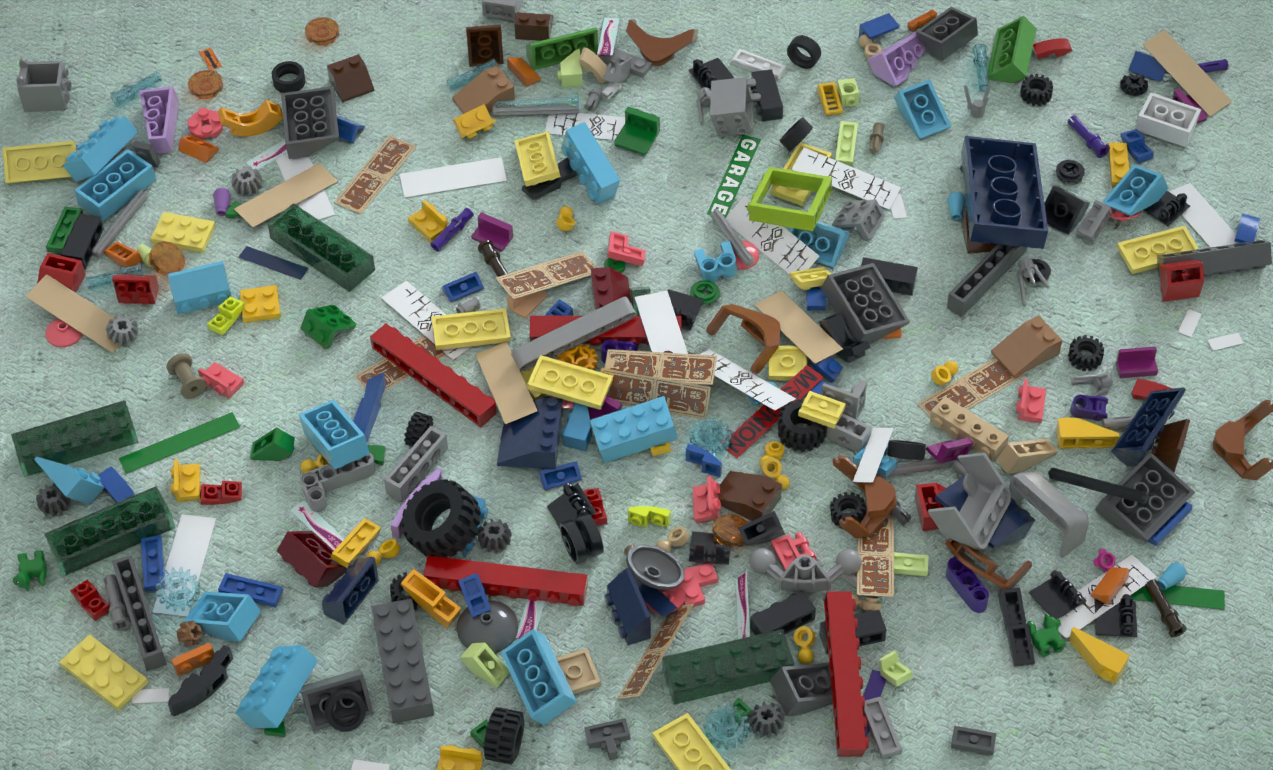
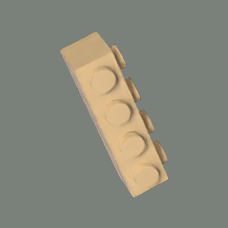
[930,397,1009,462]

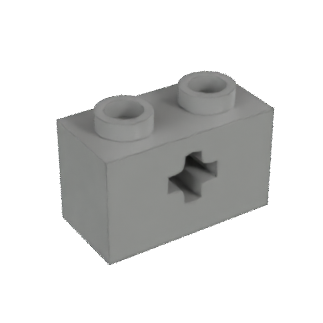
[827,414,872,453]

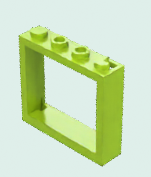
[747,167,832,231]

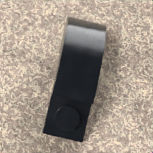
[818,314,871,363]

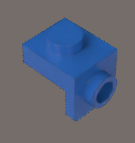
[811,356,844,383]

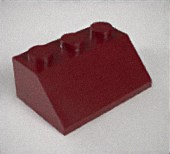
[591,267,632,310]
[277,531,347,588]

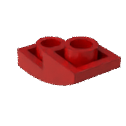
[1033,38,1073,60]
[1131,379,1173,400]
[200,481,242,505]
[584,488,608,526]
[70,580,110,621]

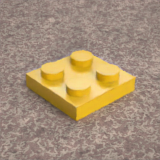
[240,285,281,323]

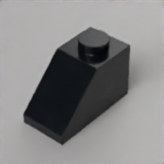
[738,511,785,546]

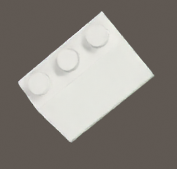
[1136,92,1201,147]

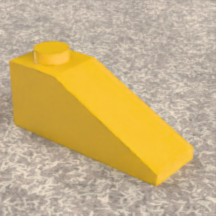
[1056,417,1120,449]
[1069,627,1130,684]

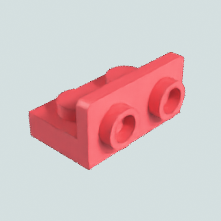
[198,362,244,398]
[1015,379,1046,423]
[693,476,721,524]

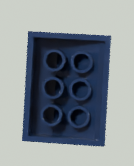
[1111,387,1186,467]
[497,397,563,469]
[934,475,1035,549]

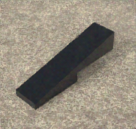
[522,157,578,200]
[998,588,1035,666]

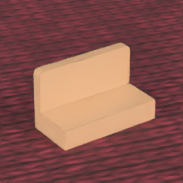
[507,290,548,319]

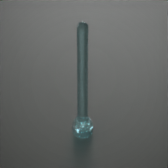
[495,93,579,108]

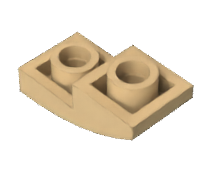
[579,48,607,84]

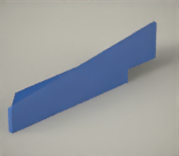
[353,373,386,442]

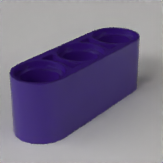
[946,557,989,613]

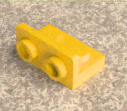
[452,104,496,139]
[408,200,448,242]
[171,459,201,502]
[437,745,483,770]

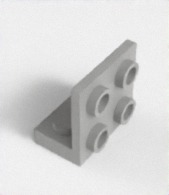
[482,0,523,21]
[832,200,885,240]
[821,379,867,420]

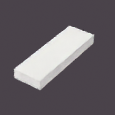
[732,49,786,81]

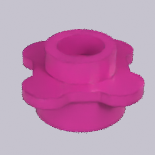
[1093,549,1116,572]

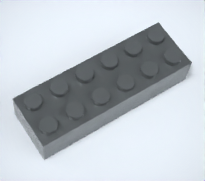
[371,598,434,724]

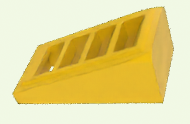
[817,82,843,116]

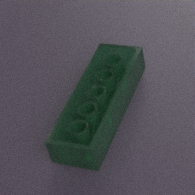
[268,203,375,292]
[11,400,139,477]
[44,486,175,576]
[662,629,795,705]

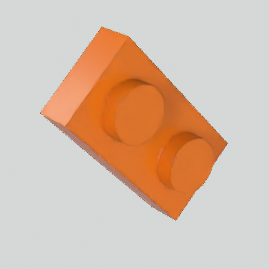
[171,642,214,676]

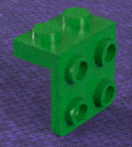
[614,107,660,155]
[300,305,356,349]

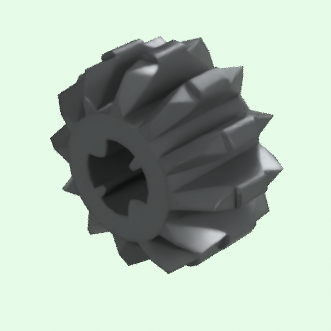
[36,483,71,517]
[477,519,512,553]
[749,702,785,738]

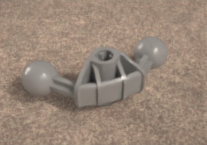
[749,548,862,593]

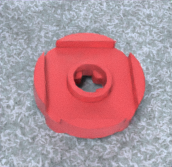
[187,108,224,140]

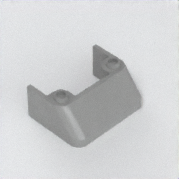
[928,452,1011,549]
[1009,472,1089,558]

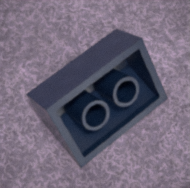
[322,557,379,625]
[604,568,651,645]

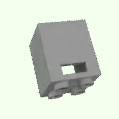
[16,58,72,112]
[710,77,761,136]

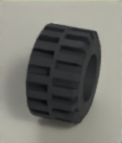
[778,399,827,452]
[484,707,524,765]

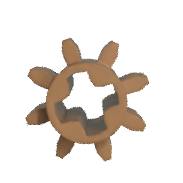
[176,620,203,647]

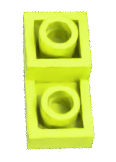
[207,296,245,335]
[628,506,671,528]

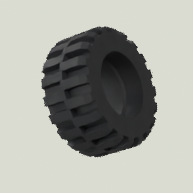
[402,479,481,558]

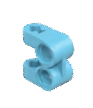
[694,241,738,282]

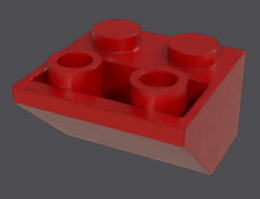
[37,253,86,293]
[1159,260,1204,302]
[112,274,159,305]
[915,483,946,531]

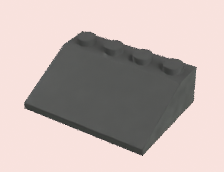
[281,86,339,159]
[821,263,910,344]
[1095,452,1195,542]

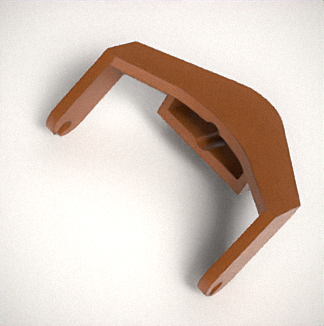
[626,19,698,66]
[706,304,780,374]
[1213,400,1273,480]
[832,456,897,538]
[945,538,1032,589]

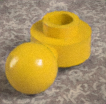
[556,206,576,231]
[931,361,958,386]
[759,441,785,470]
[300,454,329,473]
[761,458,790,491]
[365,539,400,566]
[794,626,816,664]

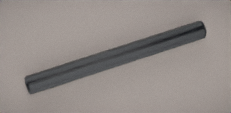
[1048,467,1149,504]

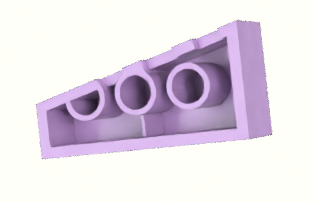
[139,86,179,154]

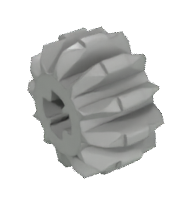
[231,166,262,196]
[106,314,139,347]

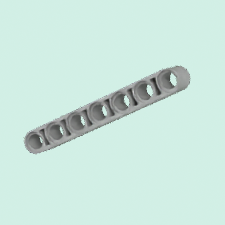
[511,297,636,371]

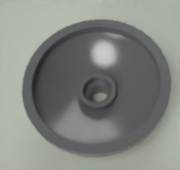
[626,545,685,590]
[457,600,518,654]

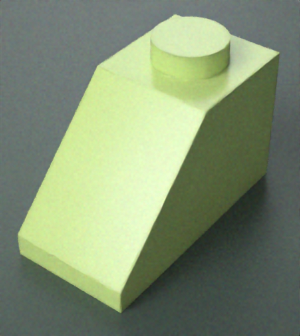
[557,49,583,88]
[460,643,510,687]

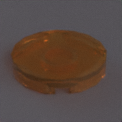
[305,17,339,46]
[188,70,223,99]
[149,241,185,276]
[712,514,749,547]

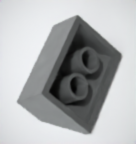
[916,7,978,60]
[301,669,374,731]

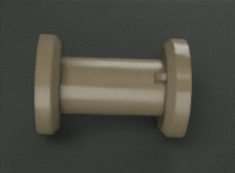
[166,353,207,399]

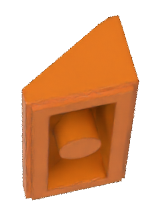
[507,58,541,87]
[178,135,219,163]
[1090,567,1129,605]

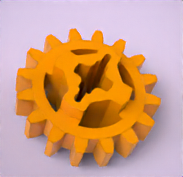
[557,343,598,371]

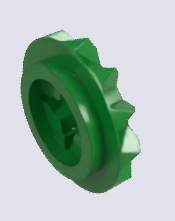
[690,280,720,305]

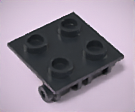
[688,58,734,90]
[1143,191,1190,226]
[668,289,703,331]
[547,483,596,528]
[689,531,732,565]
[1029,570,1087,619]
[1094,594,1137,637]

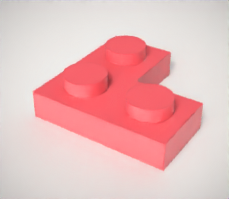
[607,231,645,266]
[681,563,718,607]

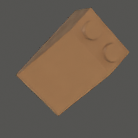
[452,65,515,114]
[991,315,1062,378]

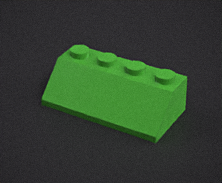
[986,16,1037,83]
[526,27,598,70]

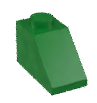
[250,427,295,461]

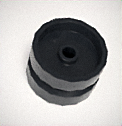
[559,513,604,564]

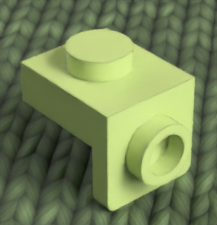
[879,651,913,687]

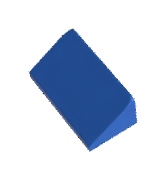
[441,271,484,303]
[538,461,582,490]

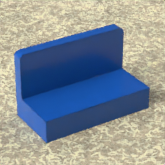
[859,13,899,39]
[1129,51,1166,82]
[337,115,365,142]

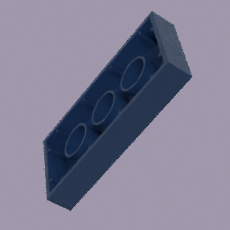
[961,136,1048,249]

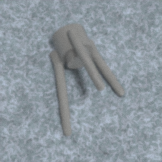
[964,83,991,118]
[696,87,711,125]
[1017,258,1050,306]
[1071,372,1113,406]

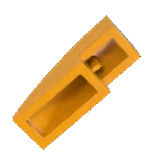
[401,569,461,629]

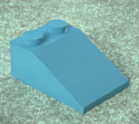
[894,79,951,140]
[1102,164,1169,216]
[34,457,105,505]
[184,591,261,642]

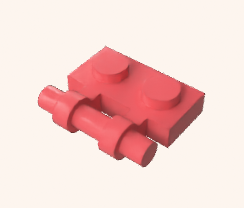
[771,532,817,572]

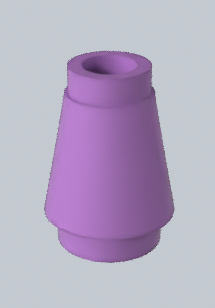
[213,188,231,216]

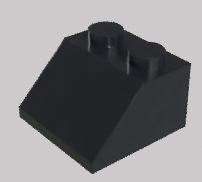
[1044,186,1090,235]

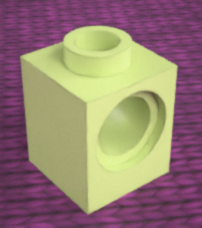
[837,78,859,107]

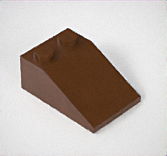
[466,24,504,67]
[718,471,782,521]

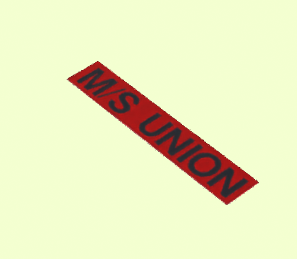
[720,365,824,458]

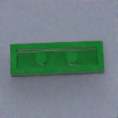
[46,206,83,253]

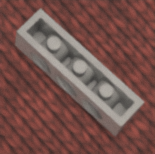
[384,426,448,502]

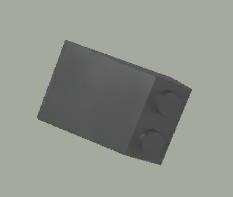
[770,663,833,716]

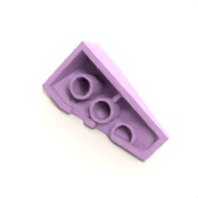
[867,32,926,86]

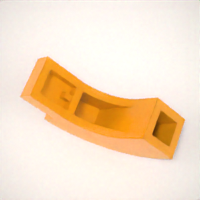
[217,100,283,137]

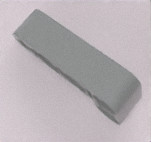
[300,453,375,512]

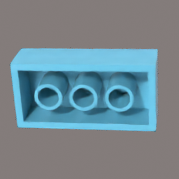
[63,115,138,182]
[561,122,620,205]
[74,149,156,222]
[590,396,678,463]
[299,400,370,469]
[501,629,577,725]
[235,645,318,728]

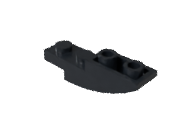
[168,645,233,716]

